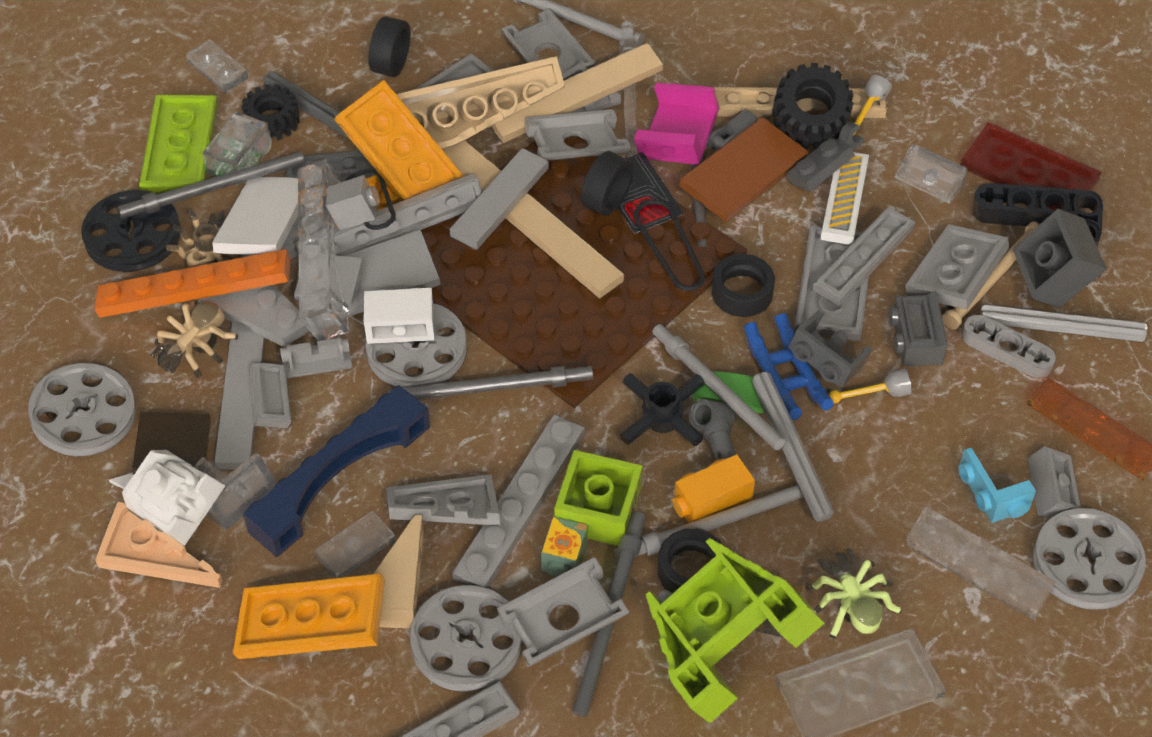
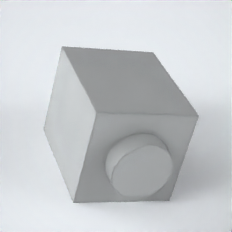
[325,175,380,230]

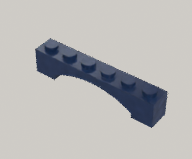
[244,385,430,557]

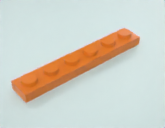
[94,249,290,318]

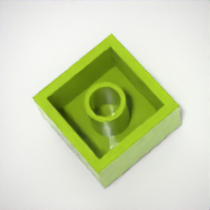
[555,450,643,546]

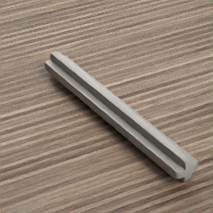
[980,304,1147,342]
[752,371,834,522]

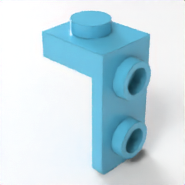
[958,448,1036,523]

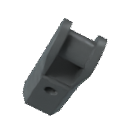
[707,109,758,150]

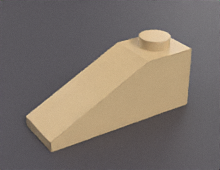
[374,515,424,628]

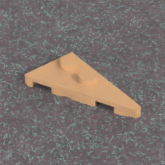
[95,502,223,588]

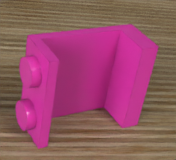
[634,83,720,165]

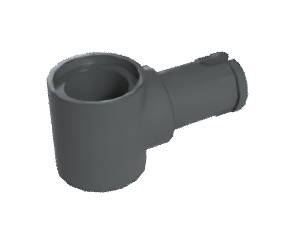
[689,399,736,460]

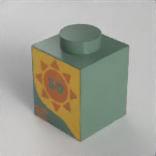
[541,517,588,577]

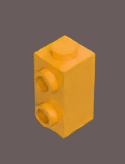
[672,454,755,523]

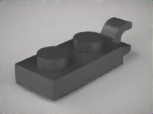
[786,122,864,192]

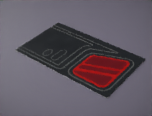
[618,152,684,233]

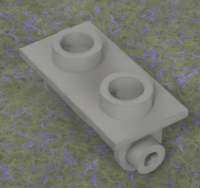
[280,336,352,379]

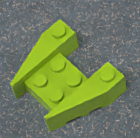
[646,538,824,723]

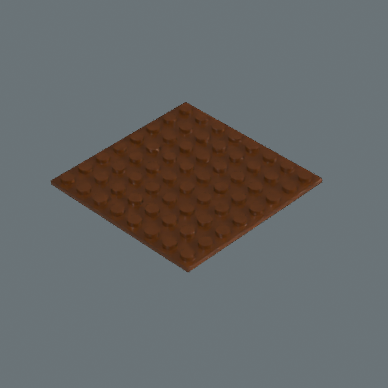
[421,136,747,409]

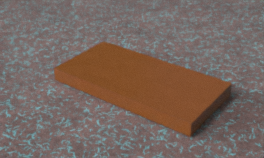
[679,117,809,223]

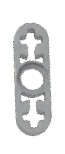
[962,315,1056,378]

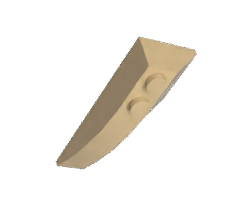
[396,56,565,149]

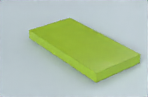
[139,95,218,194]

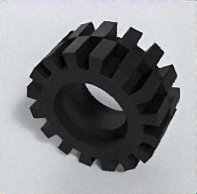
[241,84,300,141]

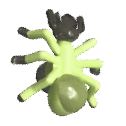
[805,548,902,639]

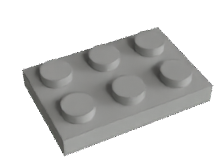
[905,224,1009,310]

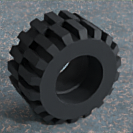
[772,63,854,149]

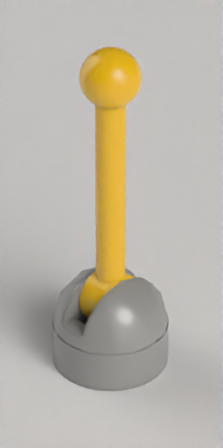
[853,75,892,135]
[828,368,911,404]

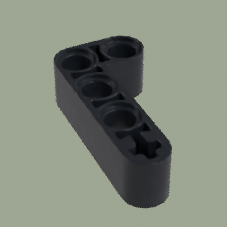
[973,183,1103,248]

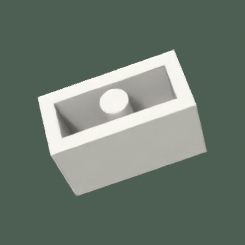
[364,288,435,344]

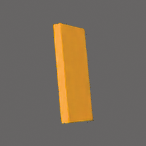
[334,80,465,201]
[233,573,385,659]

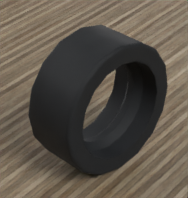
[368,16,411,77]
[581,151,634,216]
[711,254,775,317]
[658,528,723,594]

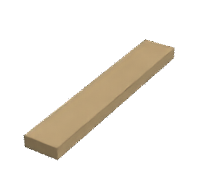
[491,43,663,143]
[714,87,887,118]

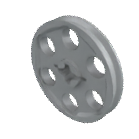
[365,303,467,388]
[28,363,135,456]
[1033,508,1146,610]
[410,585,522,692]

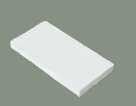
[212,177,312,255]

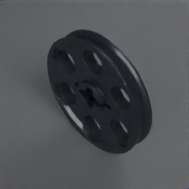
[81,190,181,272]

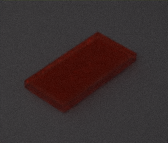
[959,122,1102,211]

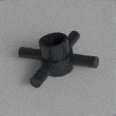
[620,373,705,446]

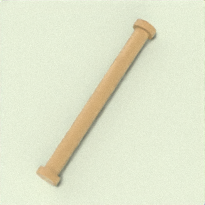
[942,222,1040,330]

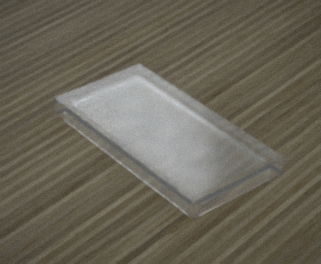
[776,628,946,737]

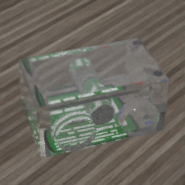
[203,111,272,186]

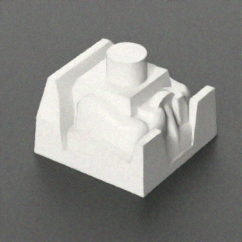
[122,450,225,546]

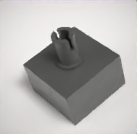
[1013,209,1107,308]

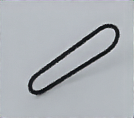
[345,169,396,230]
[634,199,705,291]

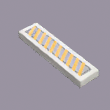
[820,152,869,245]

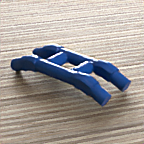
[743,313,834,420]

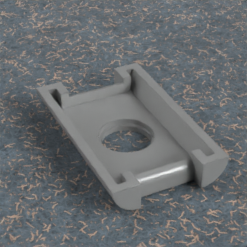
[501,9,595,74]
[525,109,631,160]
[497,557,629,667]

